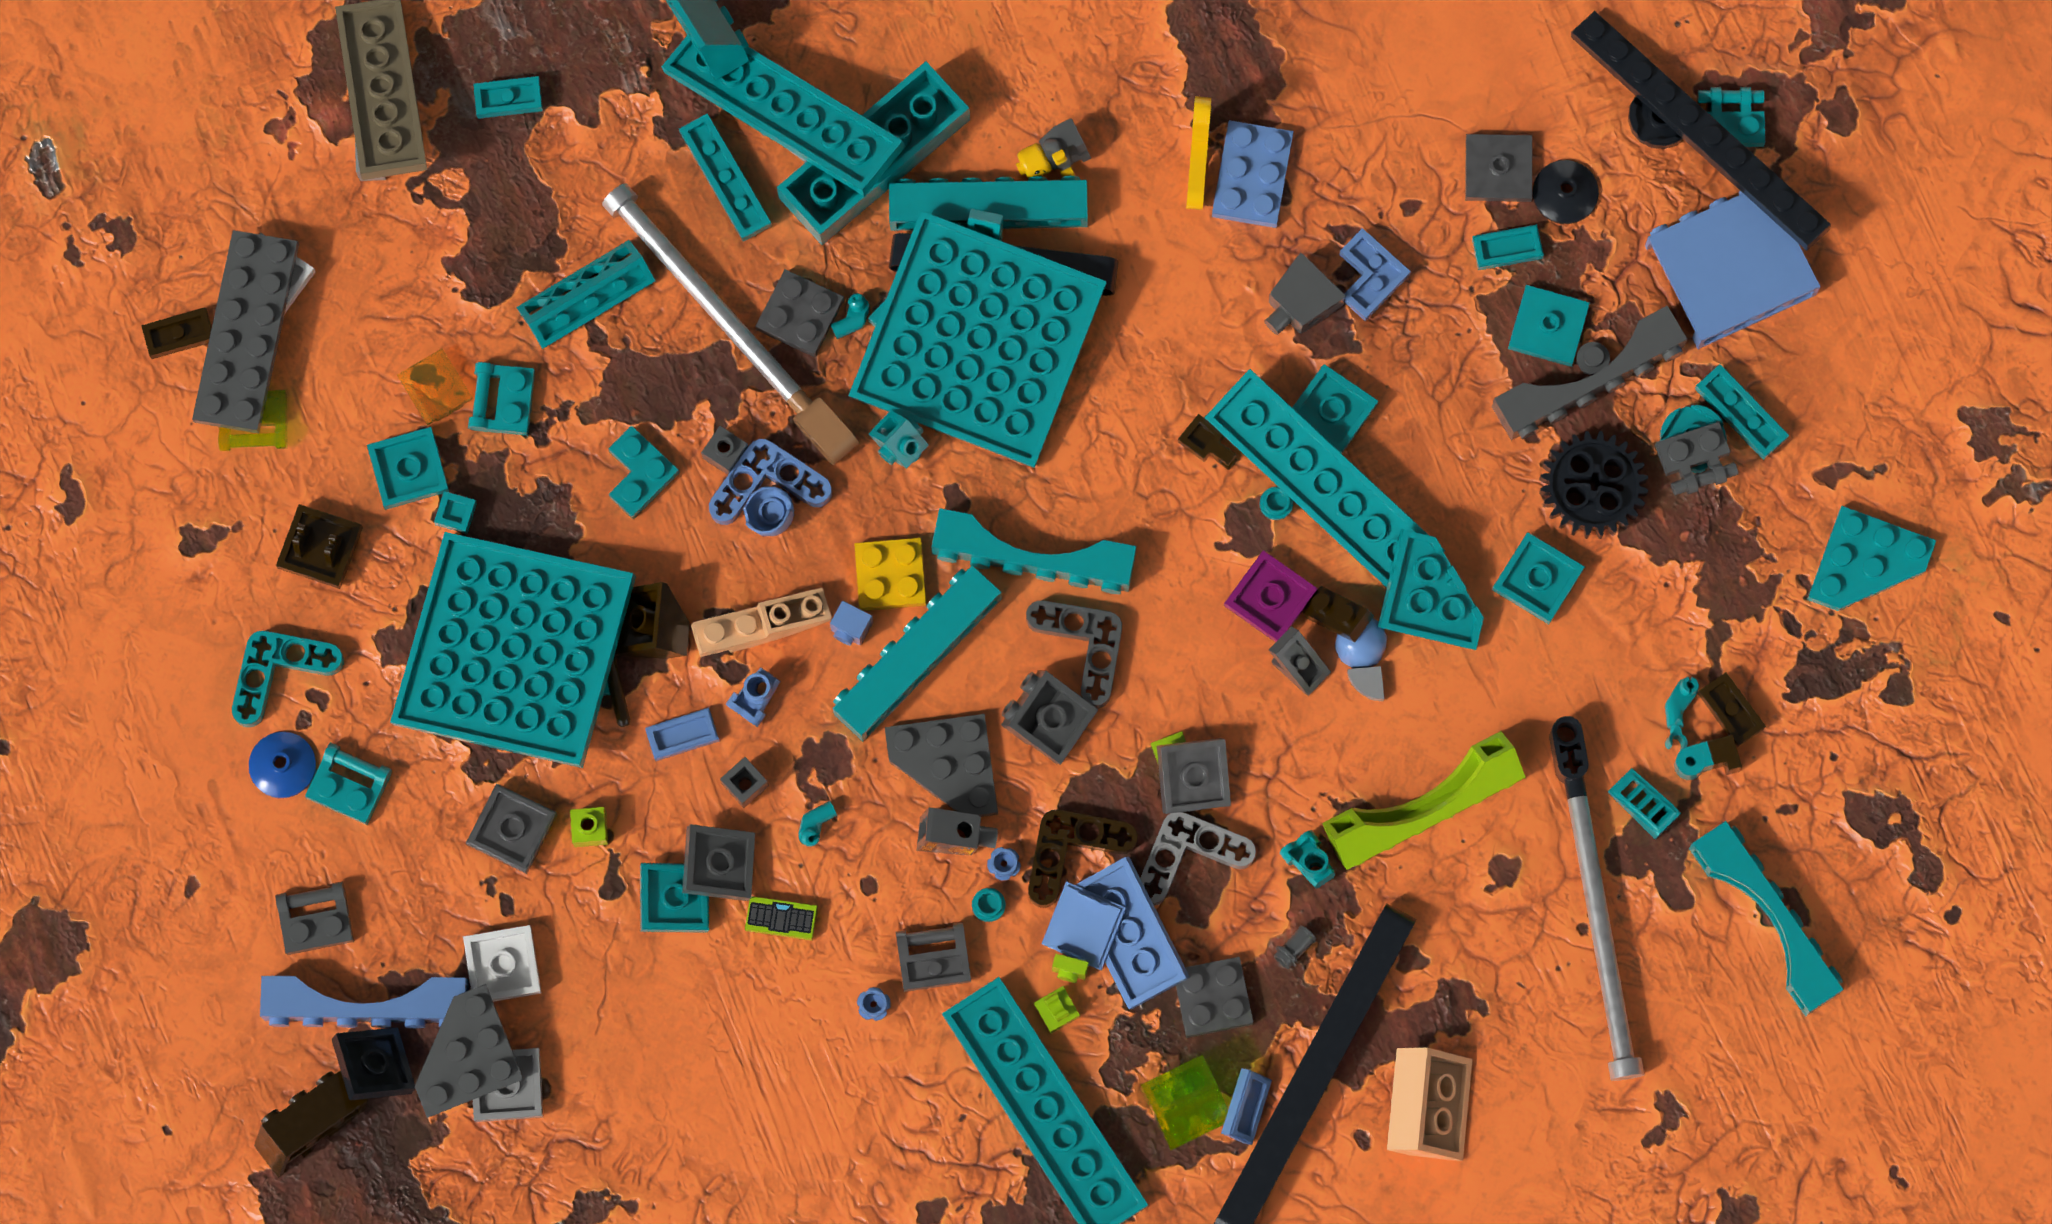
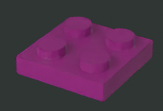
[1224,550,1318,642]

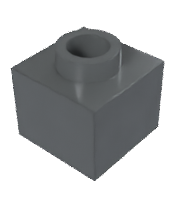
[701,426,748,475]
[720,757,769,808]

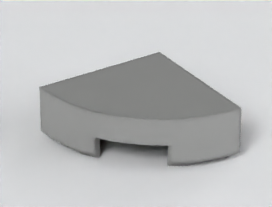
[1347,666,1385,701]

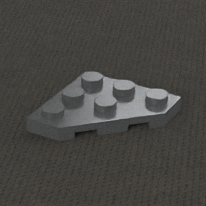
[885,714,998,817]
[415,984,524,1118]

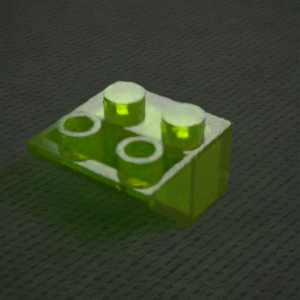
[1140,1055,1228,1151]

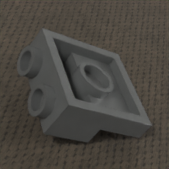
[1001,670,1098,765]

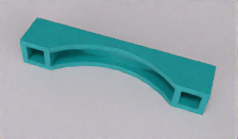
[931,508,1136,594]
[1689,821,1844,1017]

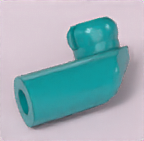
[831,294,870,340]
[798,801,837,847]

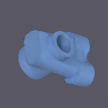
[726,667,780,727]

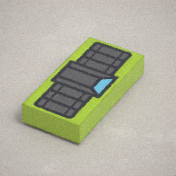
[745,896,817,940]

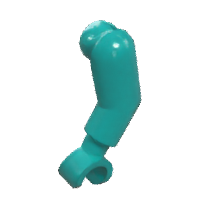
[1665,677,1699,751]

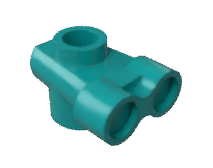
[1279,830,1335,889]

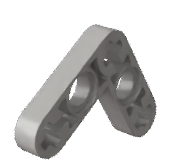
[1140,812,1256,906]

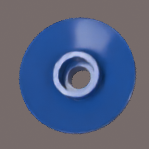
[249,732,316,798]

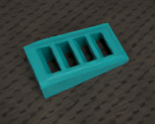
[1608,768,1681,840]

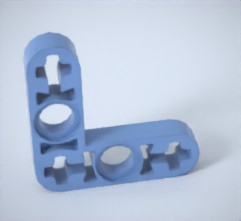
[709,439,832,525]

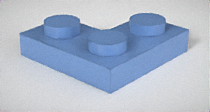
[1339,228,1411,322]

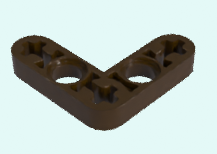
[1028,810,1137,908]

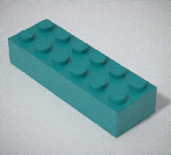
[777,61,970,245]

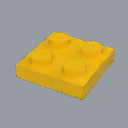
[854,538,926,611]

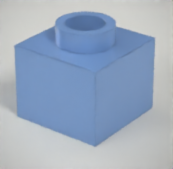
[830,601,873,646]

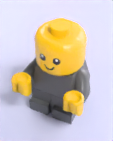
[1016,118,1091,178]

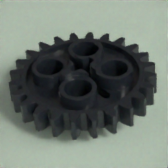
[1539,431,1648,539]

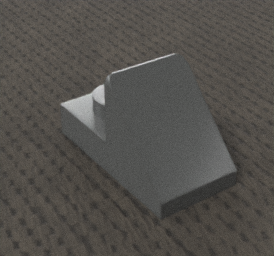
[1269,626,1331,696]

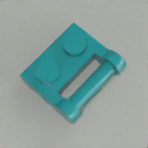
[468,362,535,436]
[305,742,392,825]

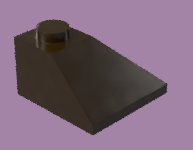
[615,582,690,659]

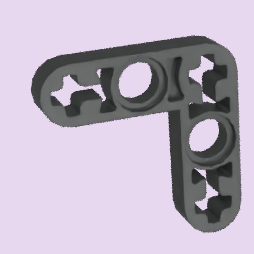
[1026,600,1122,709]

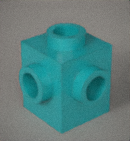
[869,410,929,469]

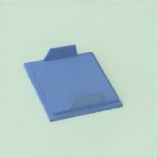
[1041,881,1127,970]

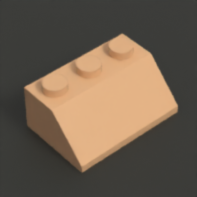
[1387,1048,1473,1161]

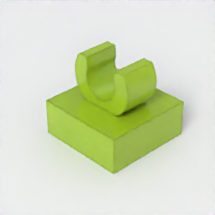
[1034,986,1080,1034]

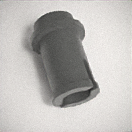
[1274,925,1316,969]

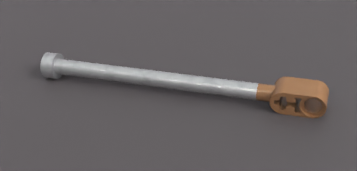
[602,183,859,465]

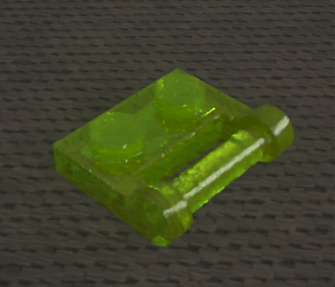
[218,390,287,452]

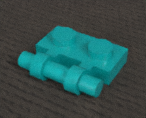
[1697,87,1765,147]

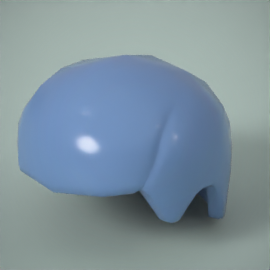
[743,486,794,536]
[1335,618,1387,669]

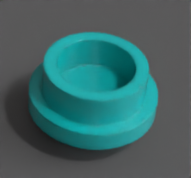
[1260,487,1293,520]
[972,888,1006,922]

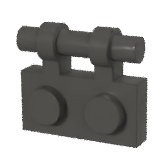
[1655,422,1738,495]

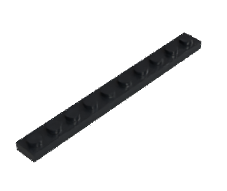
[1571,11,1831,251]

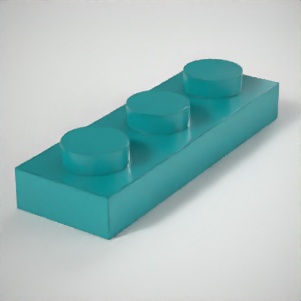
[1695,364,1789,460]

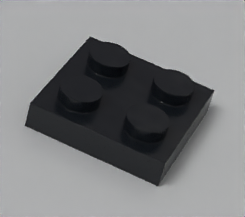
[332,1027,415,1100]

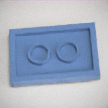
[1212,120,1293,228]

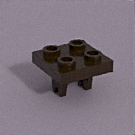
[276,504,363,589]

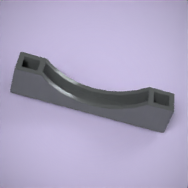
[1492,306,1687,441]

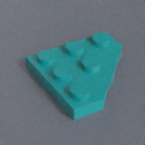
[1807,506,1937,611]
[1378,529,1484,650]

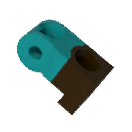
[1674,735,1742,780]

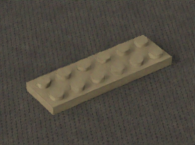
[335,0,427,180]

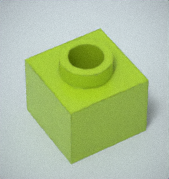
[570,807,608,847]

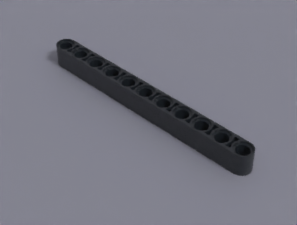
[1214,903,1417,1224]

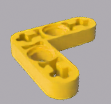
[1186,96,1212,210]

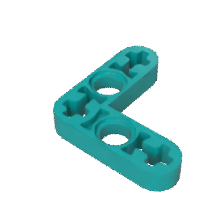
[232,631,344,727]

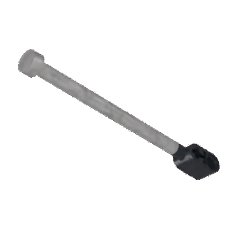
[1549,716,1644,1081]

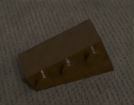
[254,1070,368,1178]

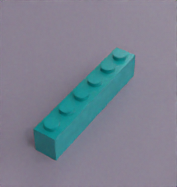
[889,176,1088,231]
[832,565,1002,742]

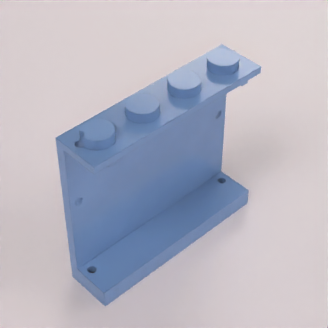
[1645,191,1821,349]

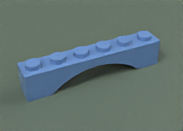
[260,976,469,1028]

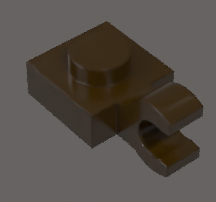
[1178,414,1237,470]

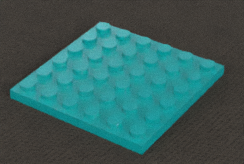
[848,210,1107,468]
[390,532,636,768]

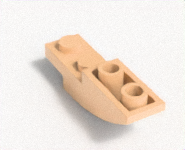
[691,588,832,657]

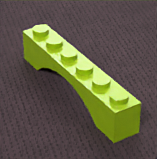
[1322,731,1526,870]

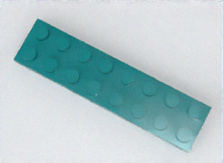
[661,36,905,197]
[1204,369,1446,588]
[942,977,1148,1224]

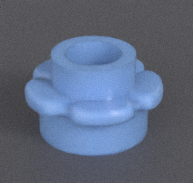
[987,847,1021,881]
[857,987,891,1021]

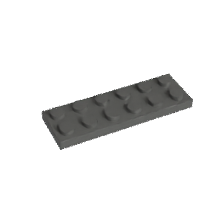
[192,230,299,434]

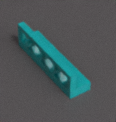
[516,240,655,349]

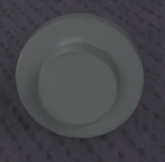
[1576,342,1610,375]

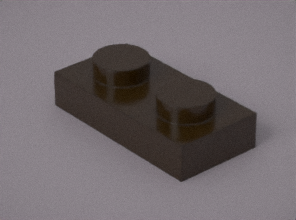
[141,308,212,359]
[1302,586,1374,643]
[1697,672,1766,747]

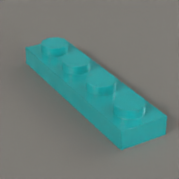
[679,113,772,242]

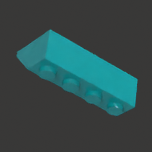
[666,0,749,81]

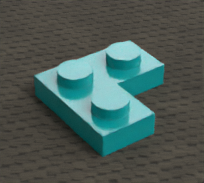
[608,425,680,519]

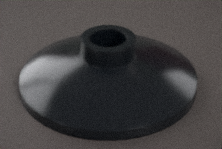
[1533,160,1599,224]

